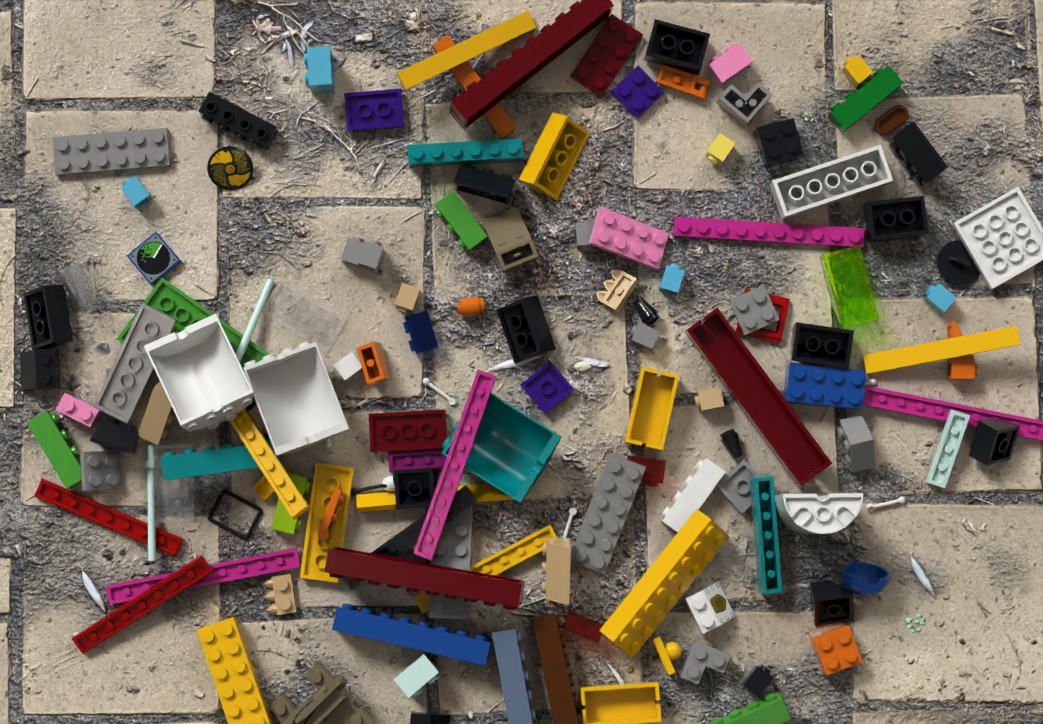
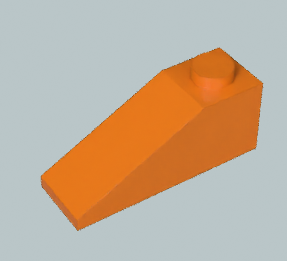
[947,321,978,380]

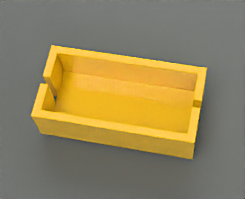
[624,367,680,451]
[580,681,661,724]

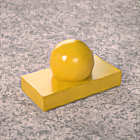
[252,475,275,502]
[652,636,682,675]

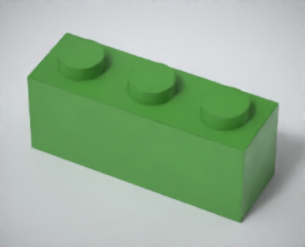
[435,191,488,252]

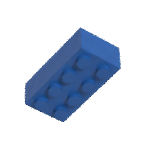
[784,363,866,411]

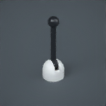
[351,475,395,495]

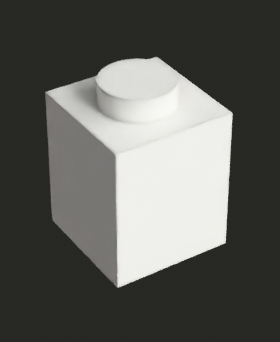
[333,352,363,382]

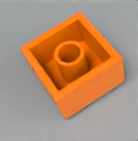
[809,624,863,675]

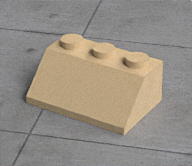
[541,538,571,605]

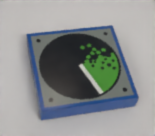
[127,232,181,285]

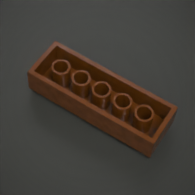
[531,612,583,724]

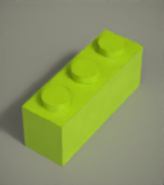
[271,473,311,534]

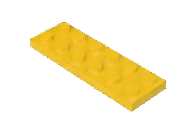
[300,462,354,583]

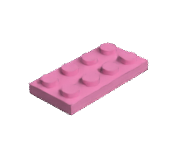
[588,207,669,270]

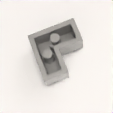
[716,82,772,127]
[341,236,385,274]
[837,414,876,473]
[678,640,731,684]

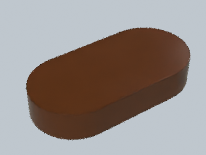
[874,105,909,136]

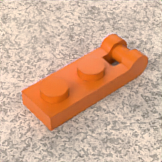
[656,64,712,100]
[318,487,345,541]

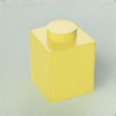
[705,133,736,165]

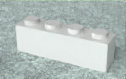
[661,458,726,533]

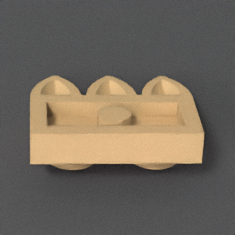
[596,269,639,313]
[263,574,297,615]

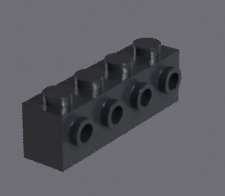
[198,92,278,150]

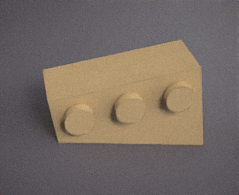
[137,382,176,445]

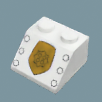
[684,581,735,634]

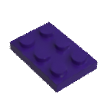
[344,88,404,132]

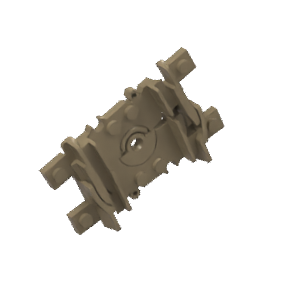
[269,661,378,724]

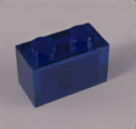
[403,310,439,355]

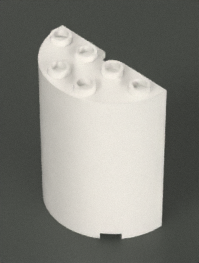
[144,314,254,431]
[243,341,349,456]
[775,493,863,534]

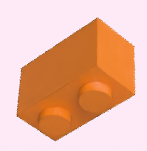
[356,342,392,386]

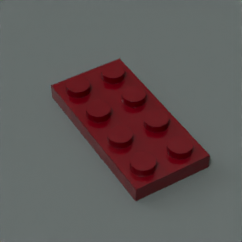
[570,14,643,98]
[369,410,447,452]

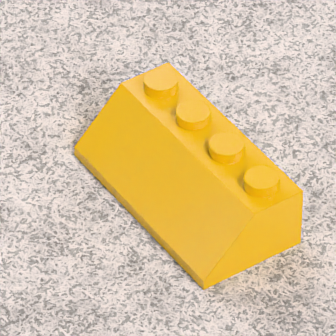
[519,112,590,200]

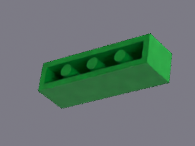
[828,66,903,134]

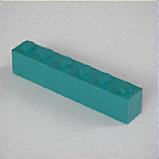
[407,139,523,168]
[160,439,281,481]
[749,474,782,594]

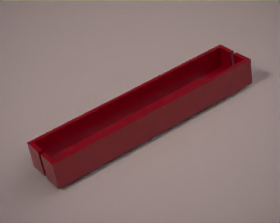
[449,0,614,130]
[685,308,832,487]
[324,547,526,610]

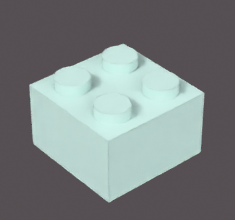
[394,652,440,698]

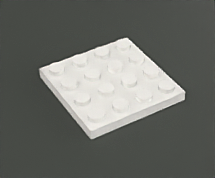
[952,187,1043,290]

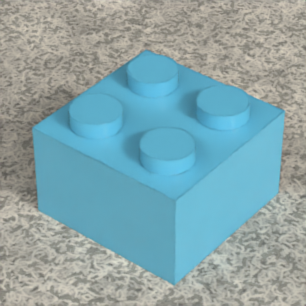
[304,46,335,94]

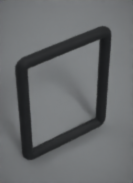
[208,489,263,540]

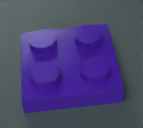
[611,66,664,119]
[520,360,574,414]

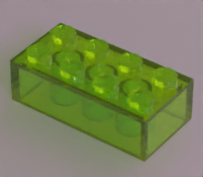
[819,245,879,329]

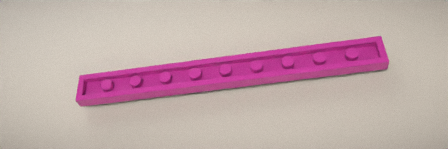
[673,217,864,248]
[413,369,497,560]
[863,386,1043,441]
[106,548,301,605]

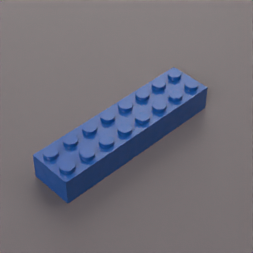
[332,603,491,666]

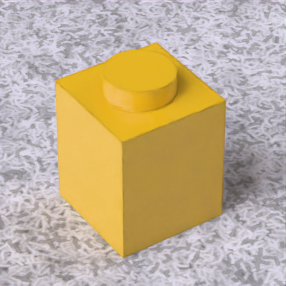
[841,55,873,88]

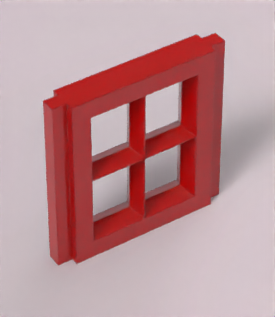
[736,289,790,344]

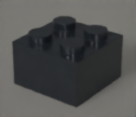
[754,118,804,168]

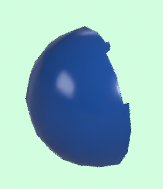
[841,561,891,597]

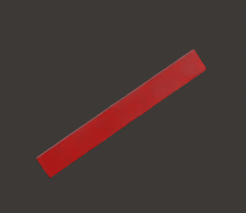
[34,478,184,557]
[72,554,213,654]

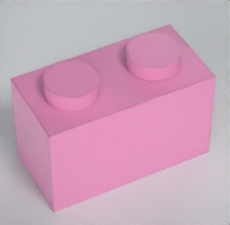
[707,43,753,87]
[56,393,103,429]

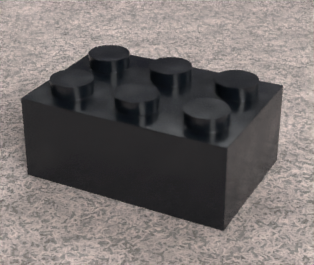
[644,19,710,75]
[863,196,929,243]

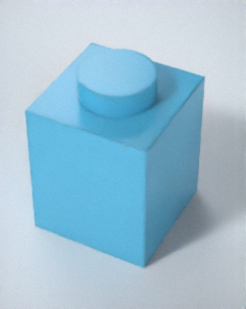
[121,177,152,209]
[659,264,685,295]
[923,283,957,314]

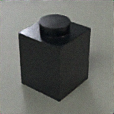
[742,665,773,697]

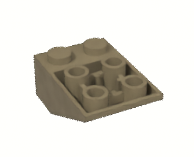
[482,207,539,273]

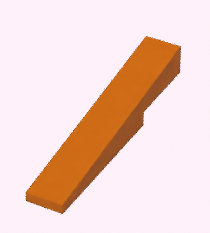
[432,34,517,139]

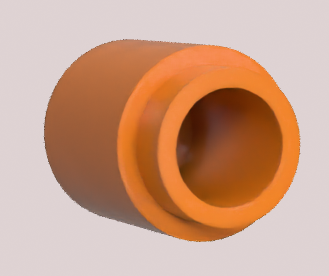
[457,296,485,318]

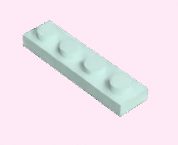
[926,409,970,488]

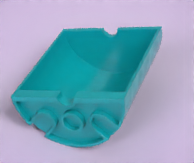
[442,393,561,503]

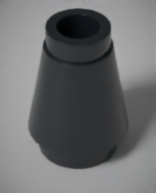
[633,297,659,326]
[720,429,743,459]

